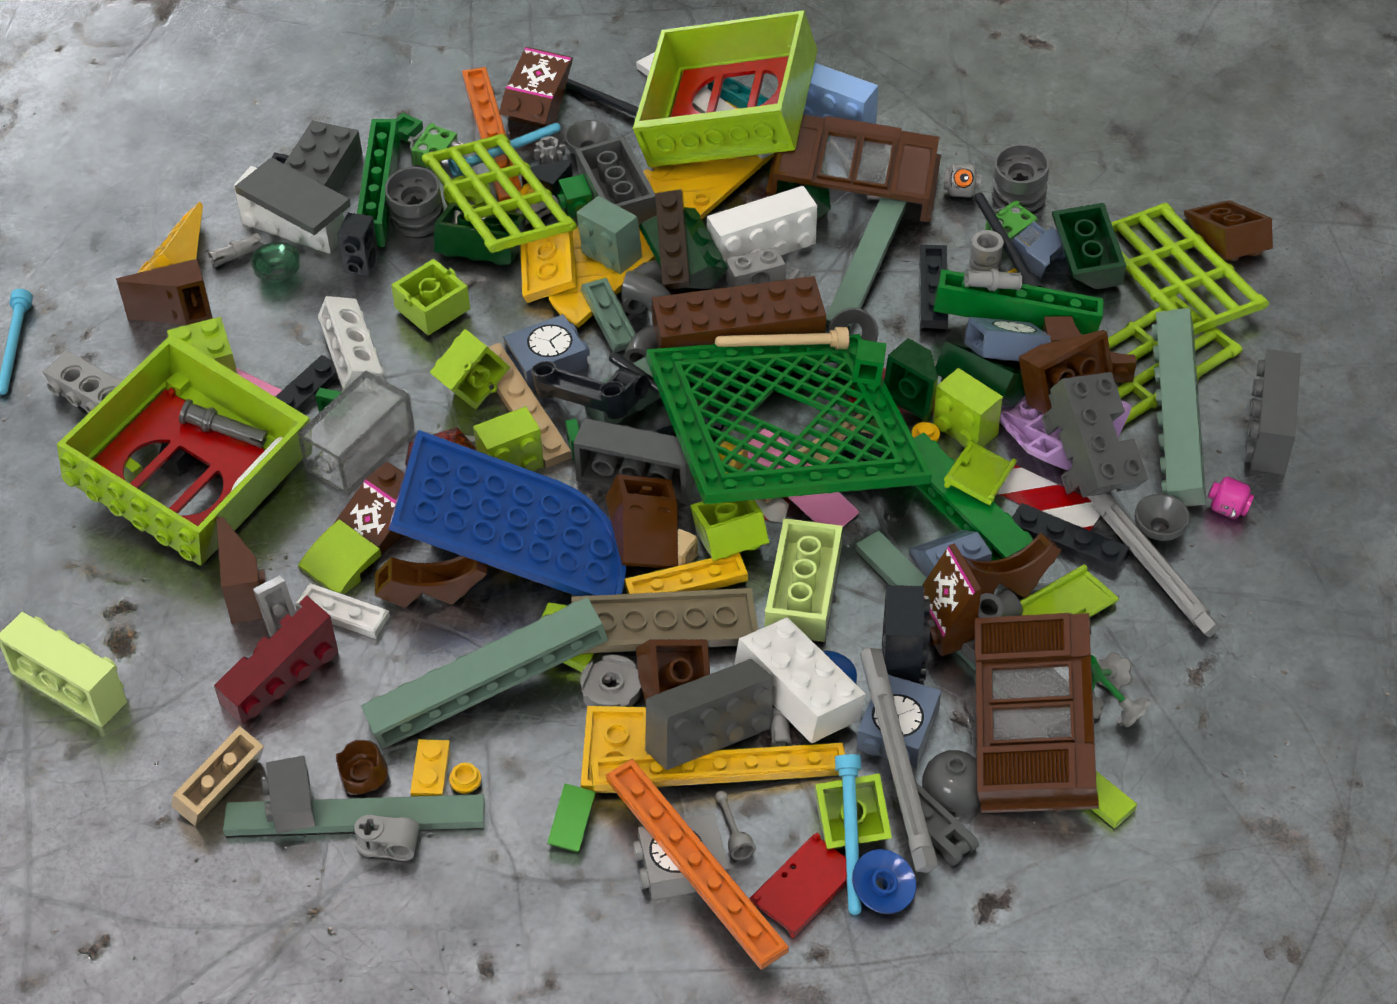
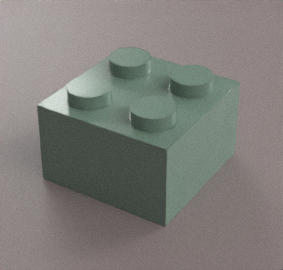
[576,196,642,274]

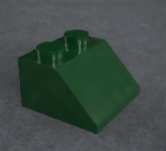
[884,338,938,422]

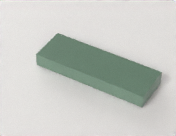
[581,278,636,353]

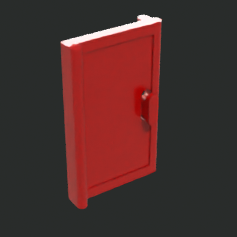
[749,832,847,938]

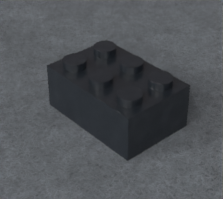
[882,585,930,684]

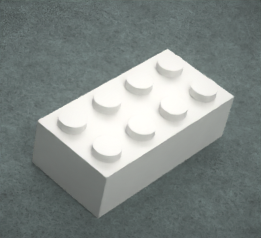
[234,166,344,254]
[707,186,817,274]
[734,617,866,744]

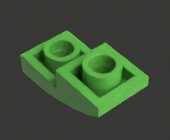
[547,784,596,853]

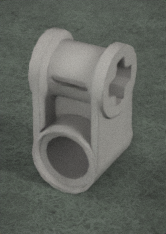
[354,815,420,861]

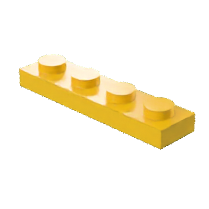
[624,552,748,594]

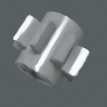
[533,136,565,165]

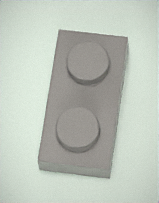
[253,575,296,637]

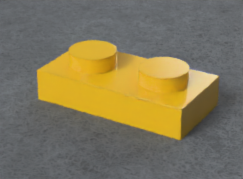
[410,739,451,797]

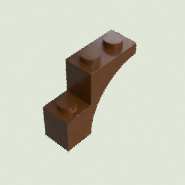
[1043,316,1136,383]
[962,532,1061,598]
[375,556,488,608]

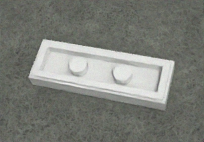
[295,583,390,639]

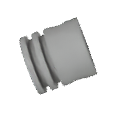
[969,230,1004,271]

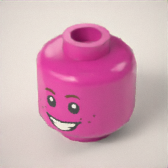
[1207,476,1254,519]

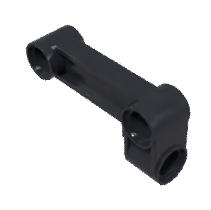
[531,361,649,419]

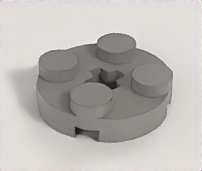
[580,655,642,707]

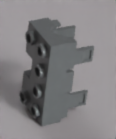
[1041,372,1148,497]

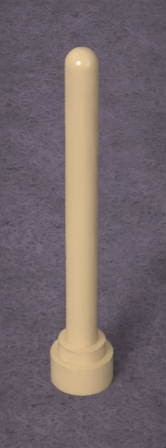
[715,327,849,350]

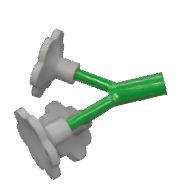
[1091,652,1151,727]

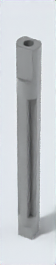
[1088,492,1221,638]
[860,647,938,873]

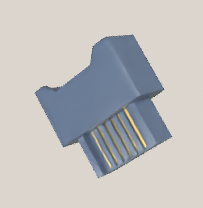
[1012,221,1066,279]

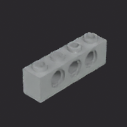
[43,351,122,413]

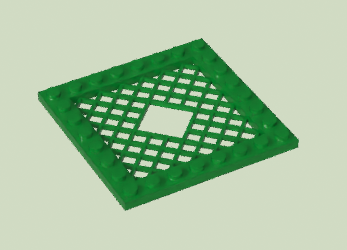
[646,334,932,504]

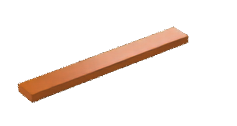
[462,67,522,202]
[606,758,789,970]

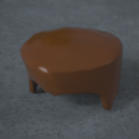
[336,740,388,795]

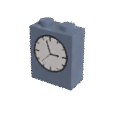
[503,314,590,389]
[964,317,1051,361]
[856,675,941,767]

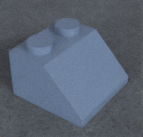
[909,530,992,578]

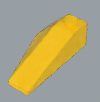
[137,201,203,273]

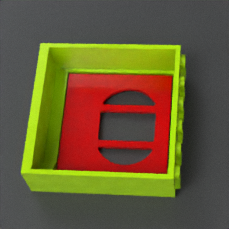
[633,10,818,167]
[57,334,310,566]

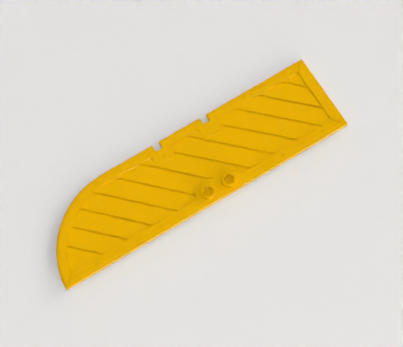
[547,101,774,328]

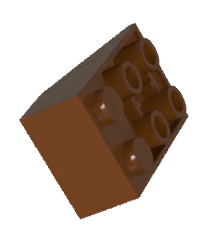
[116,259,213,325]
[605,474,678,569]

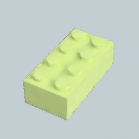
[765,518,843,642]
[0,612,127,727]

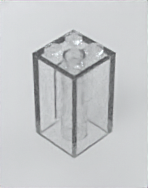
[298,371,415,495]

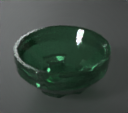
[251,242,300,283]

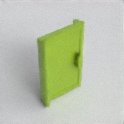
[944,441,1017,505]
[1020,564,1119,618]

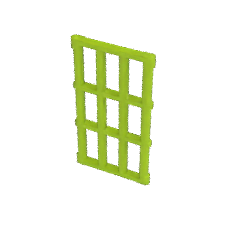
[421,134,577,253]
[1111,202,1269,336]
[1108,295,1243,425]

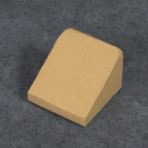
[678,529,698,566]

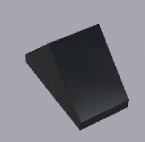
[521,159,573,198]

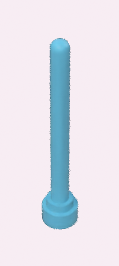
[448,123,561,177]
[0,289,33,395]
[835,754,862,915]

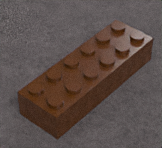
[652,276,826,348]

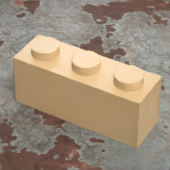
[171,726,264,827]

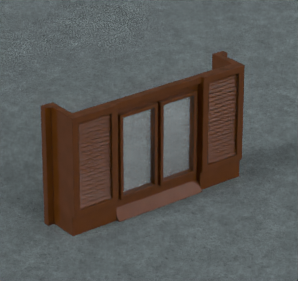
[765,114,941,222]
[975,613,1099,813]

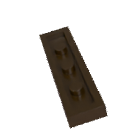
[655,189,691,290]

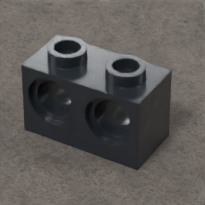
[337,212,379,277]

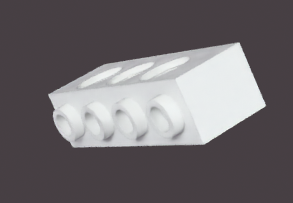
[318,296,384,393]

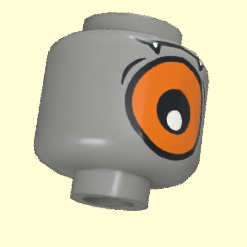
[944,163,982,198]

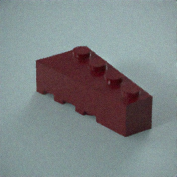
[214,595,338,724]

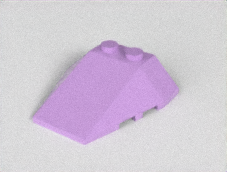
[1000,396,1131,471]

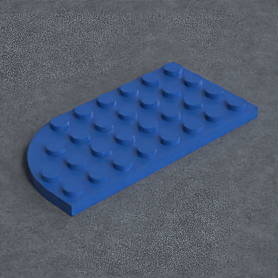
[388,430,626,596]

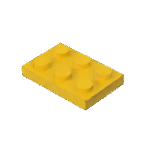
[520,231,576,303]
[581,706,648,793]

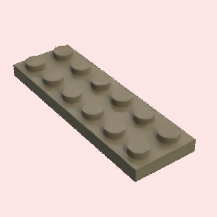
[571,588,758,654]

